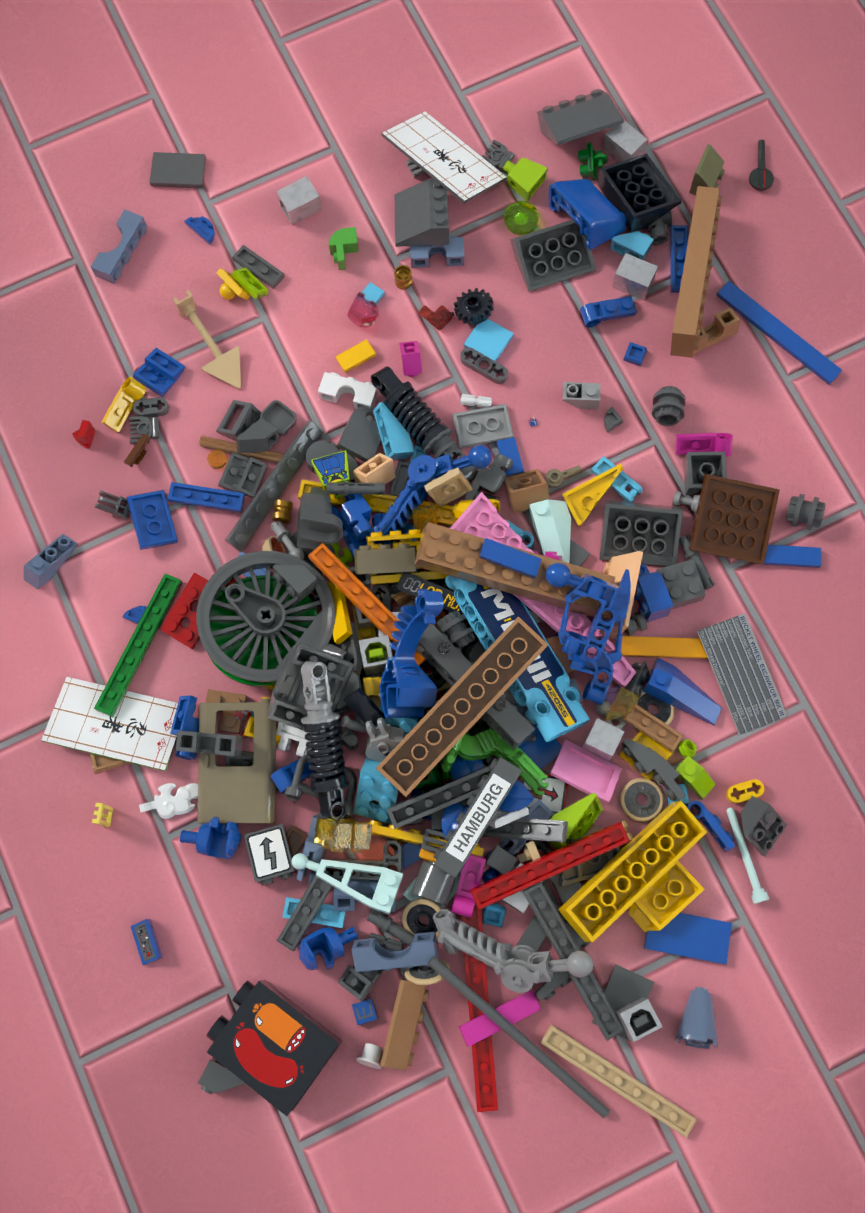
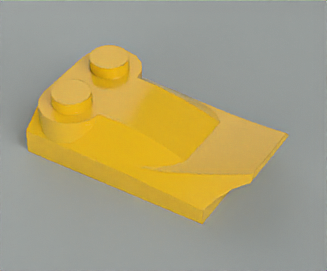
[628,861,705,932]

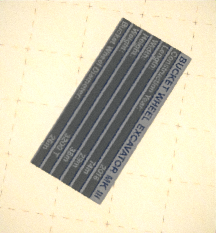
[697,613,787,735]

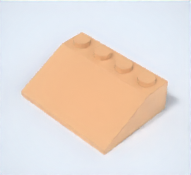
[599,551,643,639]

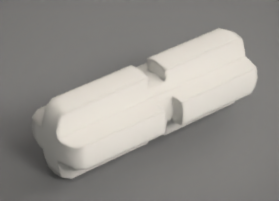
[460,394,492,408]

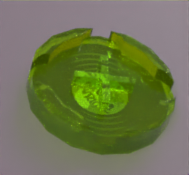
[504,201,539,235]

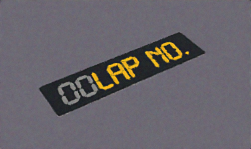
[397,572,464,615]

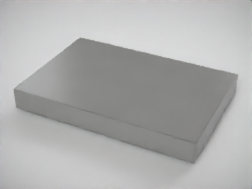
[452,404,514,450]

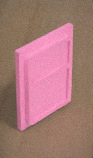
[550,739,622,804]

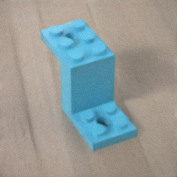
[354,705,419,824]

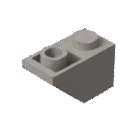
[563,382,601,410]

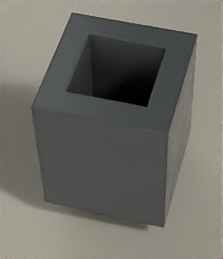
[485,846,518,875]

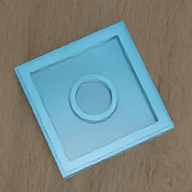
[464,318,514,361]

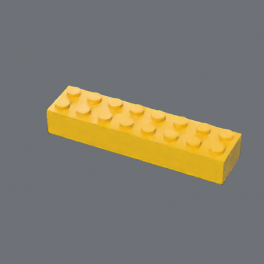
[558,801,707,943]

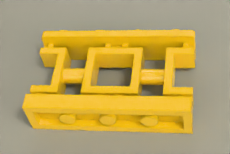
[366,529,447,584]

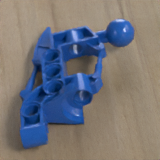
[545,563,631,705]

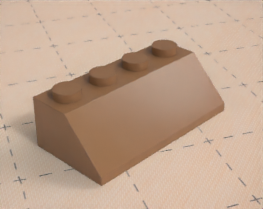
[380,979,429,1071]

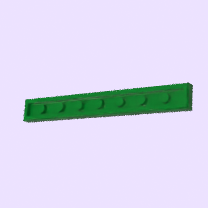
[94,573,183,718]

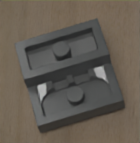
[218,451,268,498]

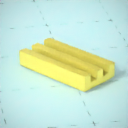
[92,803,113,827]

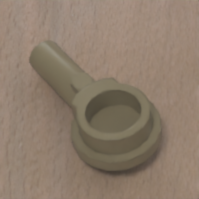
[545,465,582,487]

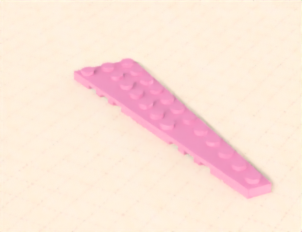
[450,492,636,688]

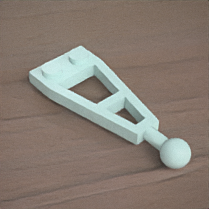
[292,853,403,915]

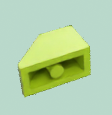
[675,756,716,799]

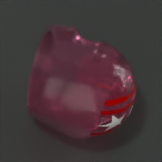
[347,292,379,327]

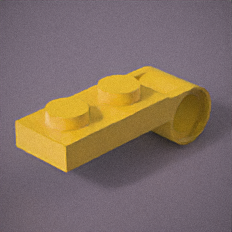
[101,376,146,432]

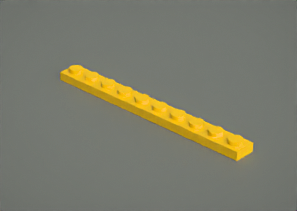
[298,480,456,527]

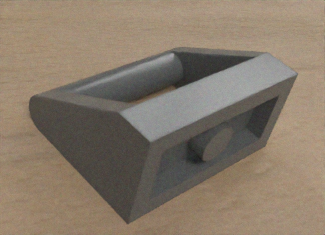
[216,400,262,441]

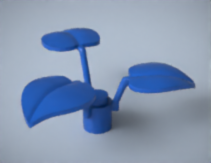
[441,754,534,836]

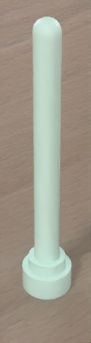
[726,807,769,904]

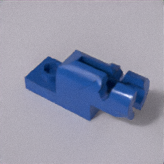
[341,482,373,542]
[170,695,199,760]

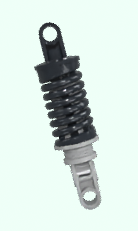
[301,661,349,820]

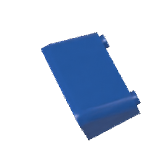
[549,179,627,250]

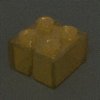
[314,818,372,853]

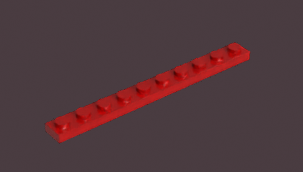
[461,902,498,1112]

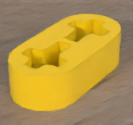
[726,779,764,804]

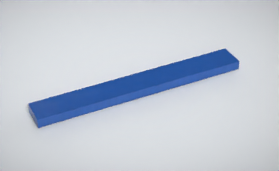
[716,281,842,385]

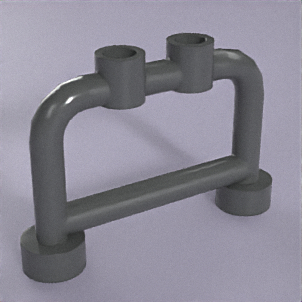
[285,754,357,818]

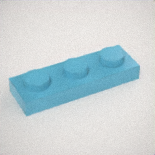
[282,897,346,928]

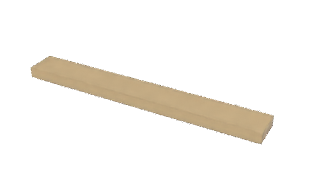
[540,1024,697,1138]

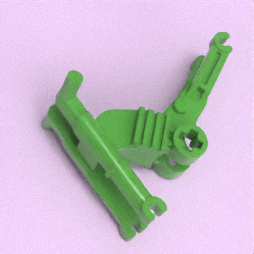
[441,728,549,797]

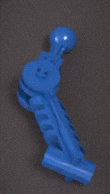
[371,445,492,548]

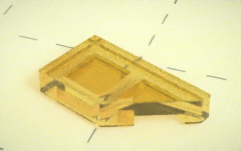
[605,687,640,721]

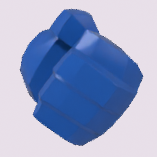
[180,817,242,859]
[299,927,358,971]

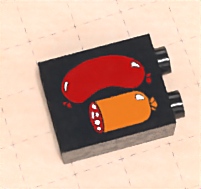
[206,980,342,1116]

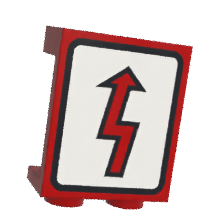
[517,773,568,814]

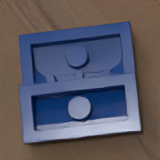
[133,348,185,397]

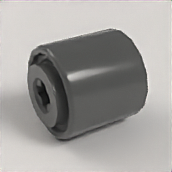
[411,861,455,906]

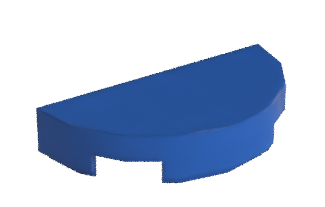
[184,216,215,245]

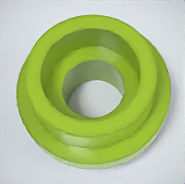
[678,739,697,758]

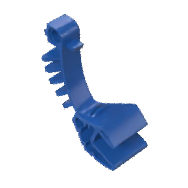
[379,589,444,718]

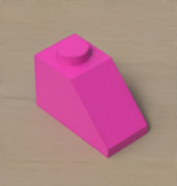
[400,341,422,377]

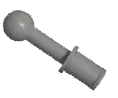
[271,521,305,560]

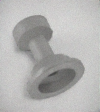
[672,491,700,515]

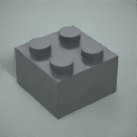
[683,452,727,495]
[656,559,706,609]

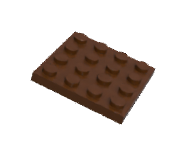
[689,474,780,565]

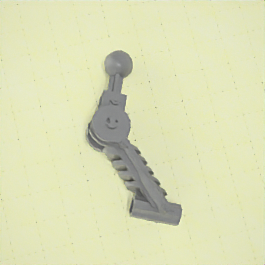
[433,909,593,993]

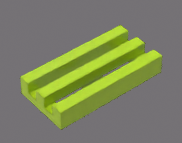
[231,268,269,299]

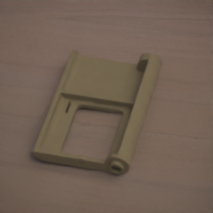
[197,699,276,823]

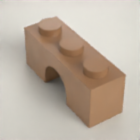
[693,307,740,355]

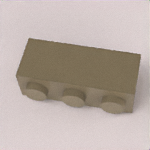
[354,544,416,574]

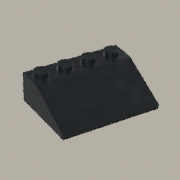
[597,153,681,232]

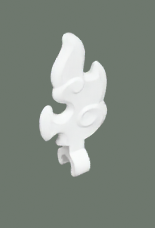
[139,783,198,819]

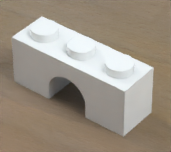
[318,372,378,409]

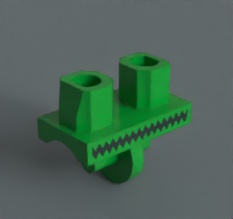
[578,142,608,180]

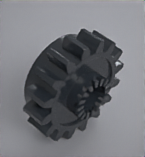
[454,288,494,325]

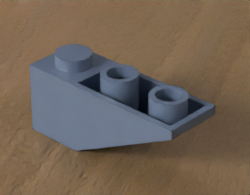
[24,534,78,590]

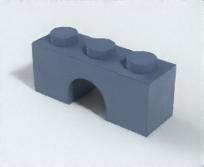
[410,236,464,268]
[333,879,396,911]

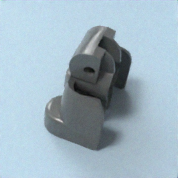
[288,487,343,570]

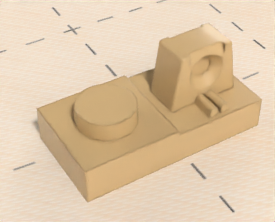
[517,841,540,863]

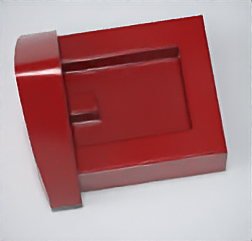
[72,420,95,449]

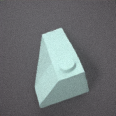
[529,499,571,563]

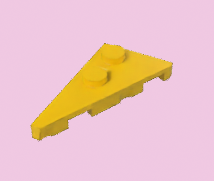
[562,464,623,527]

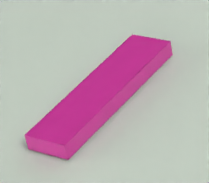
[458,990,541,1047]

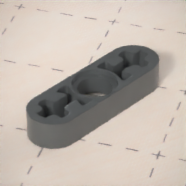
[461,347,508,384]

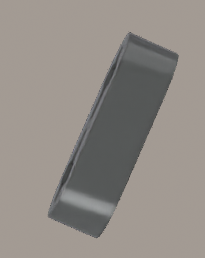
[133,397,170,418]
[372,583,393,612]

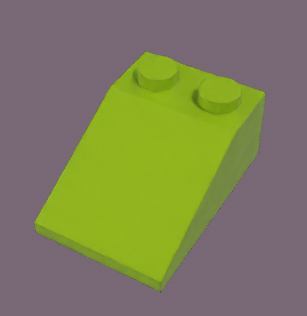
[548,793,603,850]

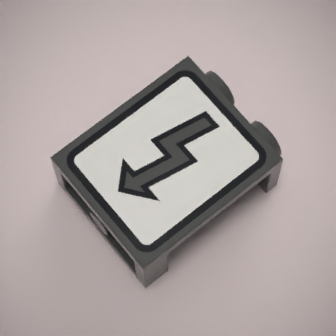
[244,824,297,886]

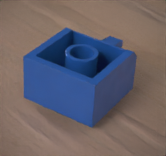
[634,564,673,623]

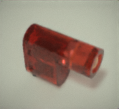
[419,305,454,331]

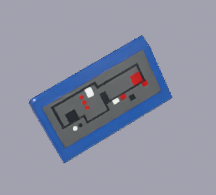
[130,919,163,966]

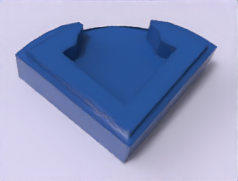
[122,606,147,624]

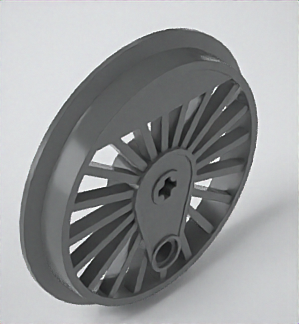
[196,551,335,682]

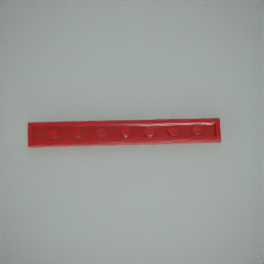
[470,821,630,910]

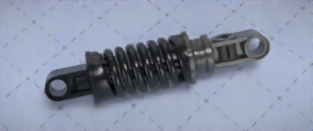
[371,366,478,482]

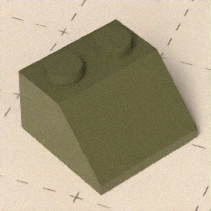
[689,144,725,195]

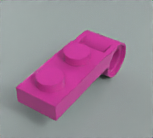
[675,433,733,457]
[451,854,486,918]

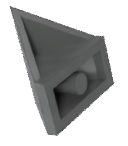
[338,965,383,1002]

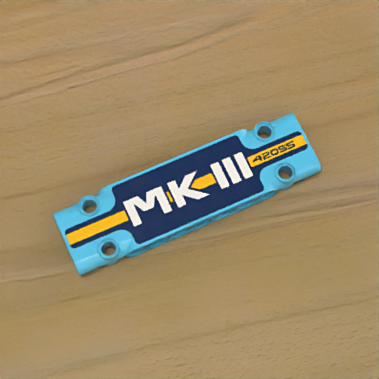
[445,576,590,742]

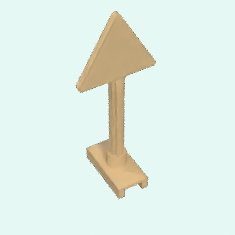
[173,290,241,389]

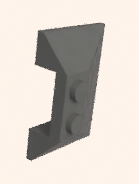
[267,643,354,733]

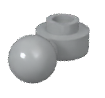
[596,700,626,730]

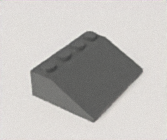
[537,89,624,145]
[394,179,449,247]
[510,220,596,291]
[599,500,683,566]

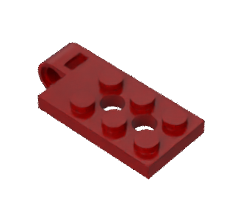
[159,567,236,649]

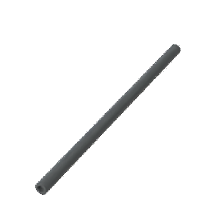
[427,956,610,1118]

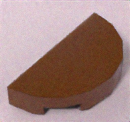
[124,433,150,467]

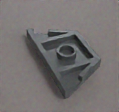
[559,835,621,886]

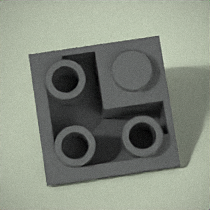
[741,796,787,857]

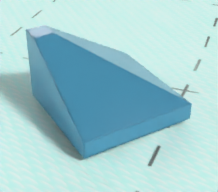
[482,902,506,927]

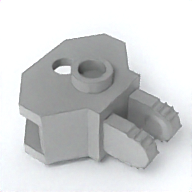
[365,718,407,762]

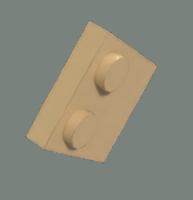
[424,467,473,507]

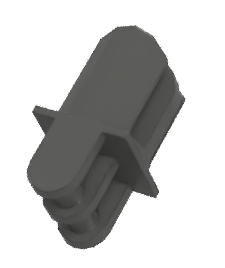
[94,490,130,520]

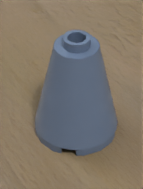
[675,987,718,1049]

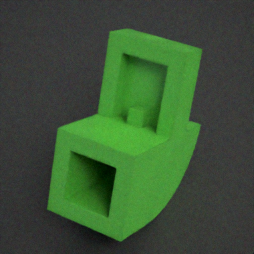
[329,227,359,270]

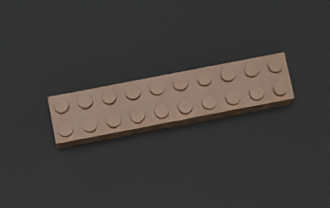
[670,186,722,358]
[414,522,615,618]
[376,617,548,797]

